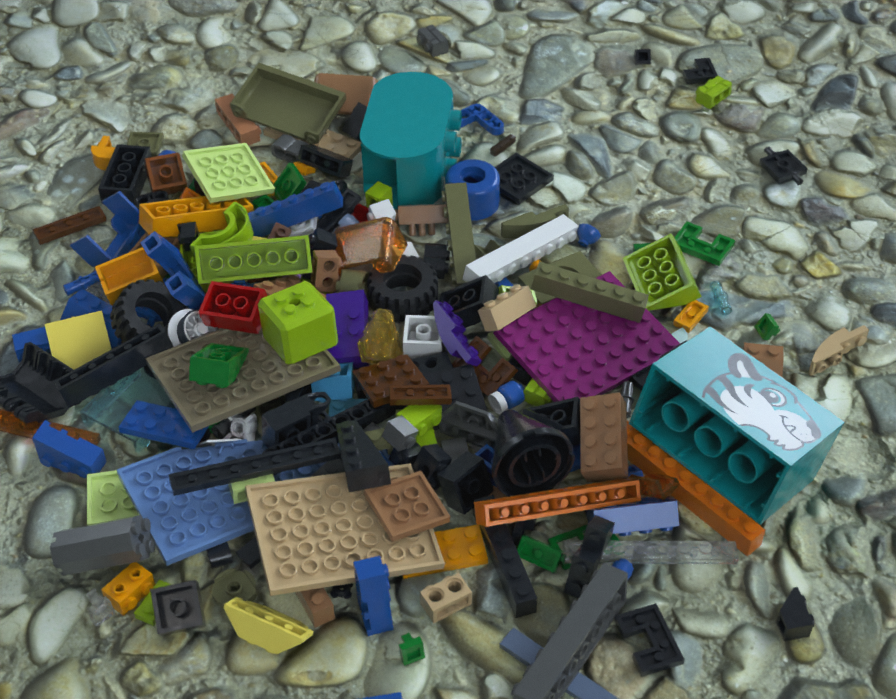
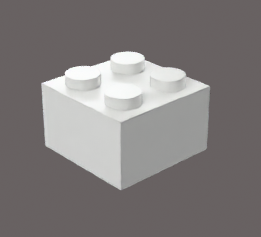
[403,315,443,359]

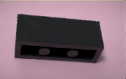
[297,144,353,178]

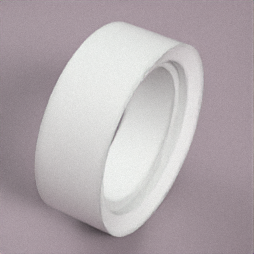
[488,391,508,414]

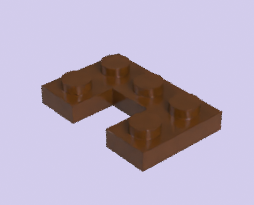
[452,336,518,396]

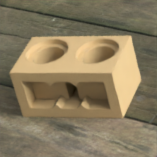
[420,573,472,623]

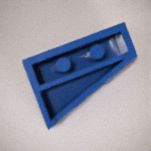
[32,420,107,478]
[353,556,394,636]

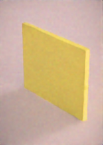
[45,310,111,370]

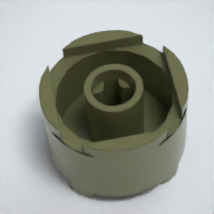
[336,269,369,302]

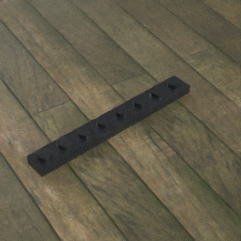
[168,438,341,496]

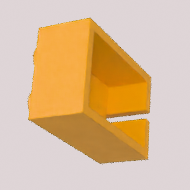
[95,247,165,306]

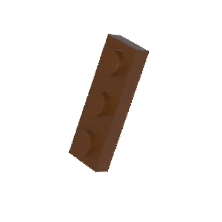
[389,384,452,405]

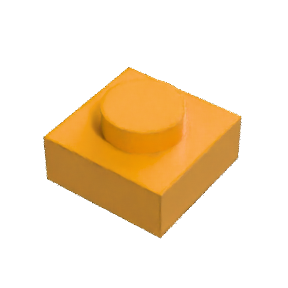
[293,162,316,176]

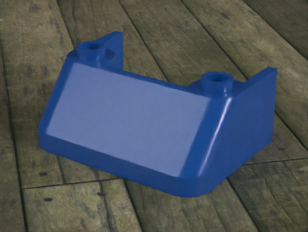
[70,191,146,267]

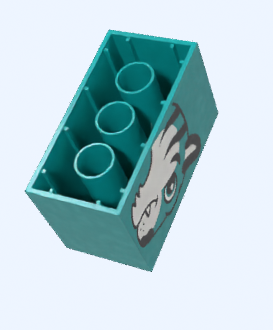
[629,327,845,525]

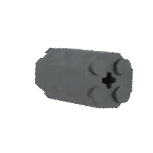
[50,515,155,576]

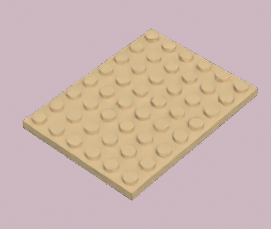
[245,463,445,596]

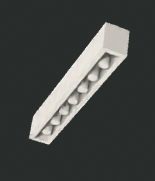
[463,214,579,283]

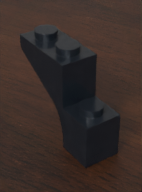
[564,515,615,599]

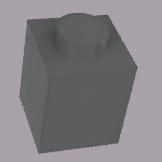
[382,415,419,452]

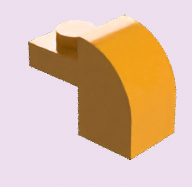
[91,136,115,171]

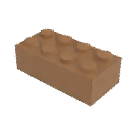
[580,392,628,482]

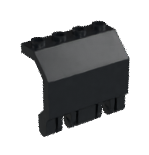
[0,342,73,424]

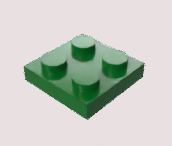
[273,162,307,201]

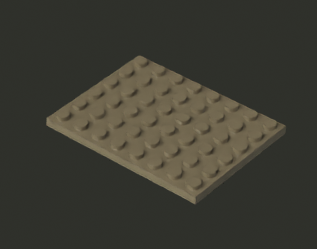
[145,326,341,433]

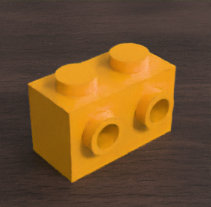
[101,562,155,616]

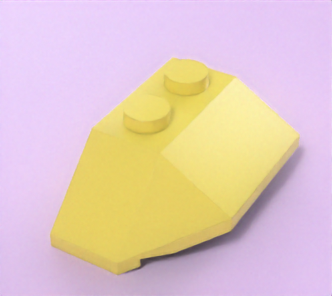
[224,597,313,654]

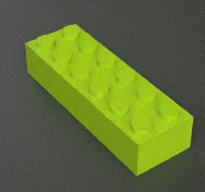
[194,235,312,285]

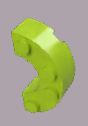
[190,202,254,262]

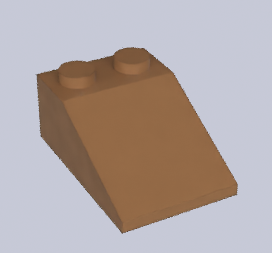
[743,342,784,377]

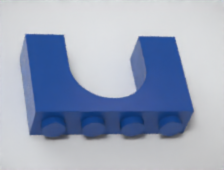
[140,231,206,310]

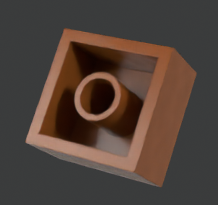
[145,152,187,195]

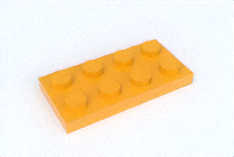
[402,524,488,579]

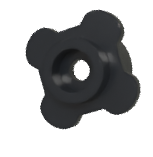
[330,583,353,599]

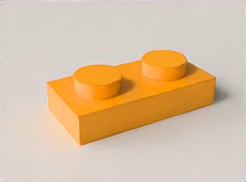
[673,300,709,333]

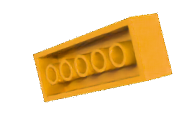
[139,196,254,237]

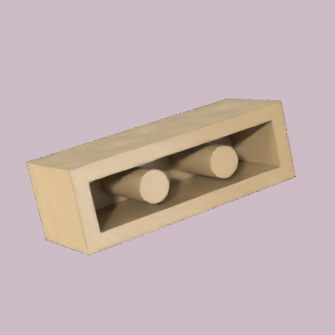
[478,284,536,332]

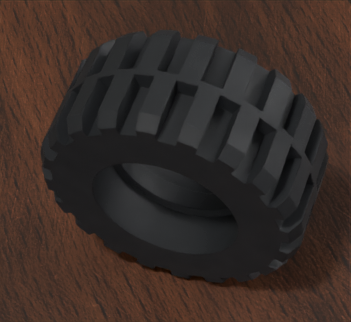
[367,255,438,323]
[110,279,186,343]

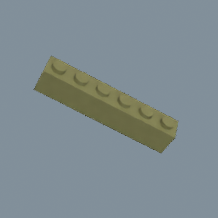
[441,182,476,287]
[531,261,649,323]

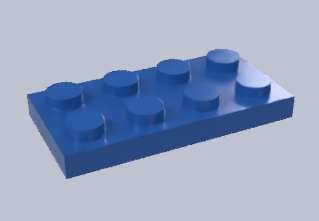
[119,400,209,450]

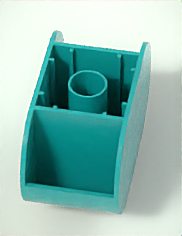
[360,72,462,210]

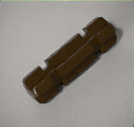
[490,134,516,156]

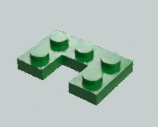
[674,221,735,266]

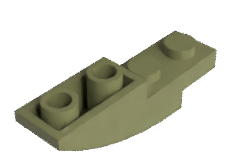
[501,204,569,239]

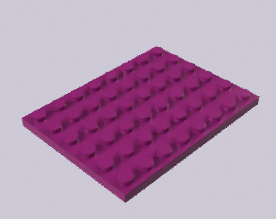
[493,271,680,402]

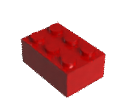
[198,281,268,334]

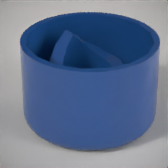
[445,159,500,221]

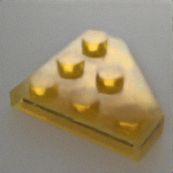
[357,308,404,364]

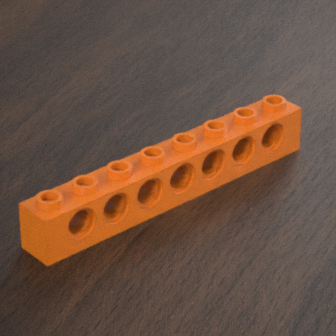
[474,478,641,527]

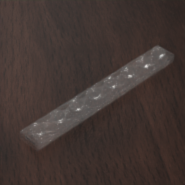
[563,540,739,564]

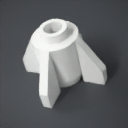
[223,414,258,442]

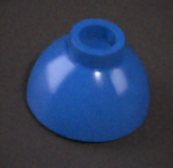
[577,223,601,247]

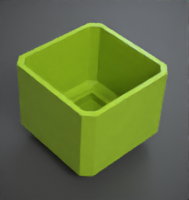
[258,281,338,364]

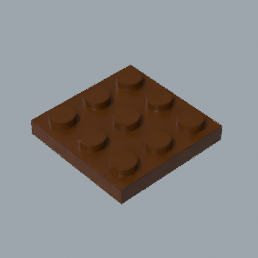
[352,354,429,408]

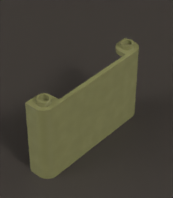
[230,63,346,144]

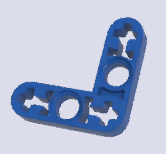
[461,104,504,136]

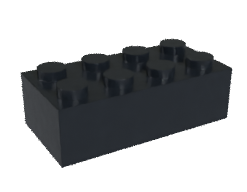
[98,144,152,206]

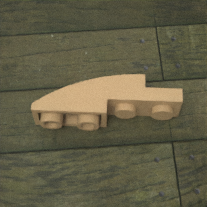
[808,325,869,376]

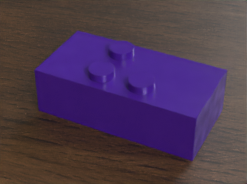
[326,289,370,369]

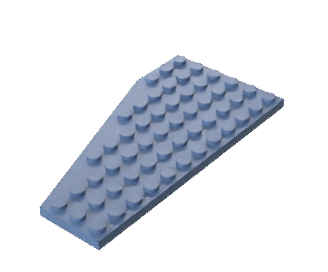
[117,439,394,566]

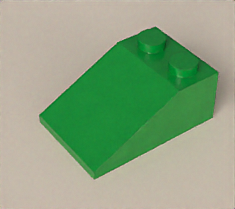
[189,343,249,388]

